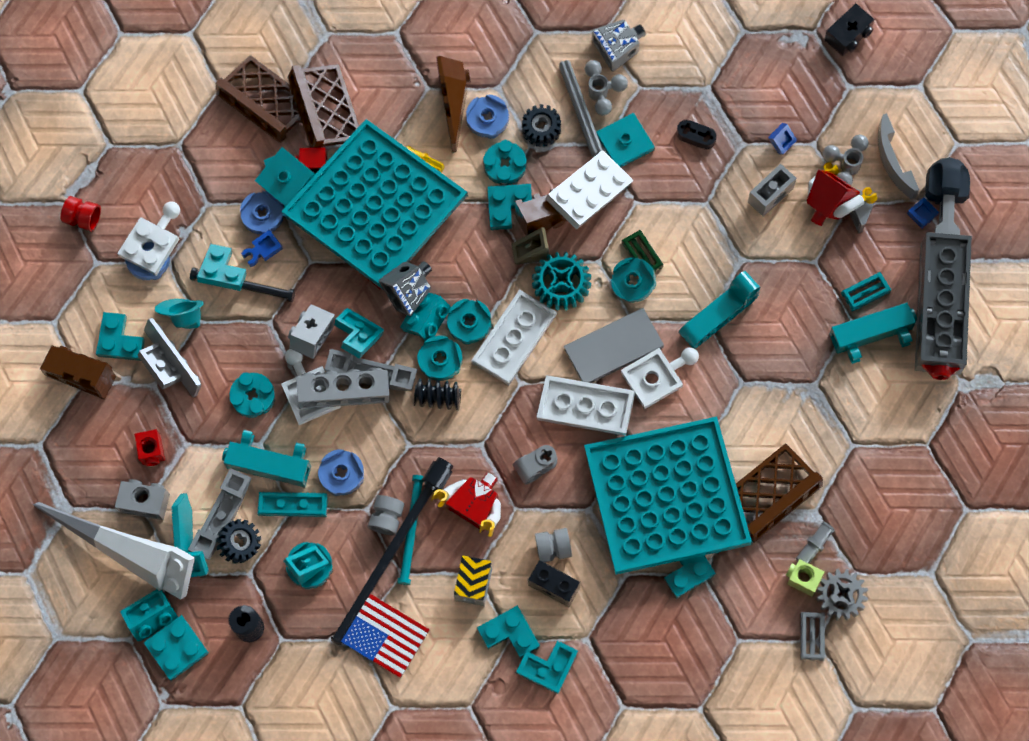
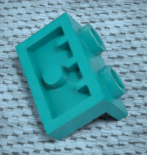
[120,589,178,642]

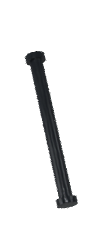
[190,267,295,302]

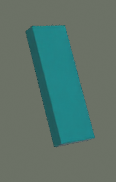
[257,492,328,517]

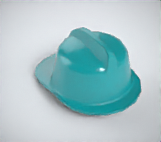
[155,299,204,329]

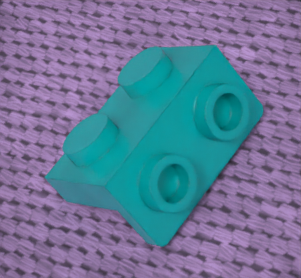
[400,293,451,341]

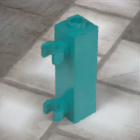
[829,302,917,364]
[222,430,311,488]

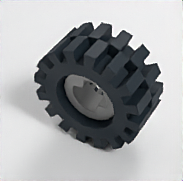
[522,104,561,147]
[216,519,261,564]

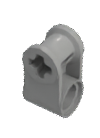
[513,445,557,485]

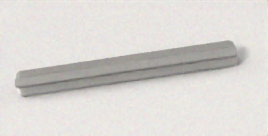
[559,60,602,157]

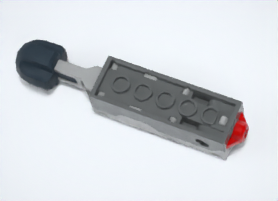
[915,157,972,380]

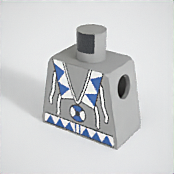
[592,20,646,72]

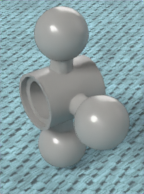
[585,60,628,116]
[823,134,869,185]

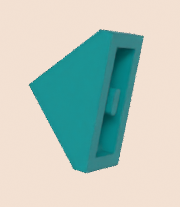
[283,545,329,585]

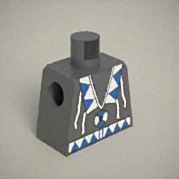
[379,261,432,316]

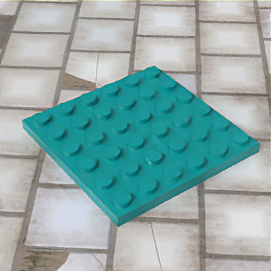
[281,119,468,289]
[584,416,752,575]

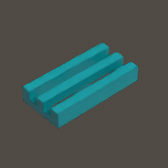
[841,272,891,312]

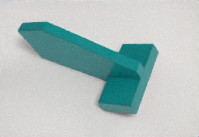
[171,493,209,577]

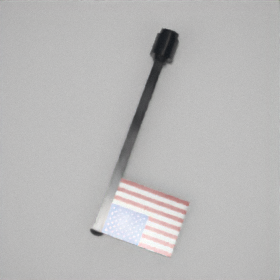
[331,457,454,678]

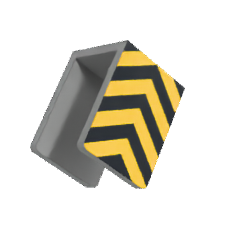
[454,556,492,606]

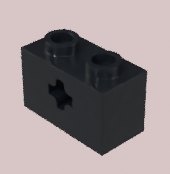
[824,3,875,56]
[528,560,580,607]

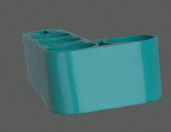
[679,271,761,349]

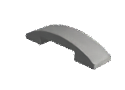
[878,113,919,199]
[324,349,417,391]
[188,468,251,560]

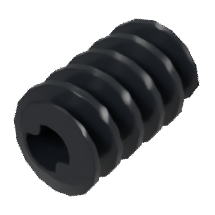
[414,378,462,410]
[228,605,265,643]

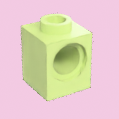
[786,559,824,597]

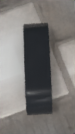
[676,120,717,150]

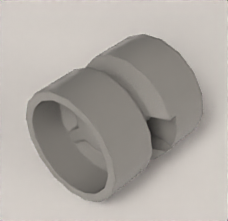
[367,495,405,536]
[535,528,572,562]

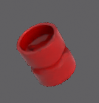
[60,196,101,232]

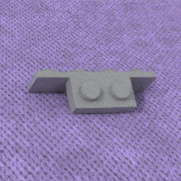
[138,318,201,397]

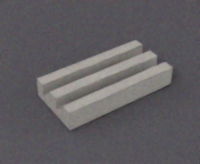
[800,612,825,661]

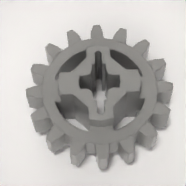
[816,569,868,620]

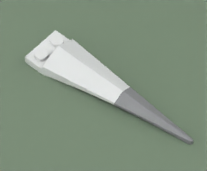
[33,502,195,600]

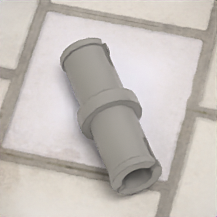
[796,521,835,564]

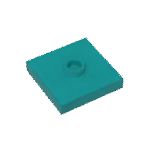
[596,112,655,168]
[255,147,315,206]

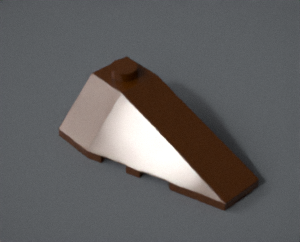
[436,56,470,153]

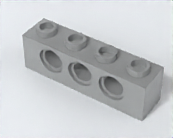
[296,368,389,409]

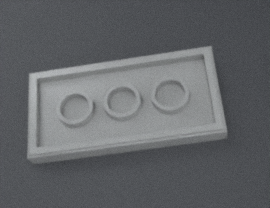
[564,308,664,383]

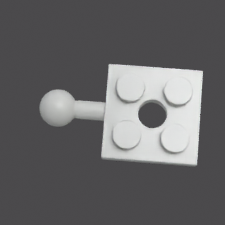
[117,201,180,276]
[621,347,699,410]
[281,349,341,425]

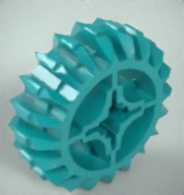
[532,252,591,311]

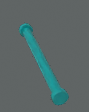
[397,475,425,585]

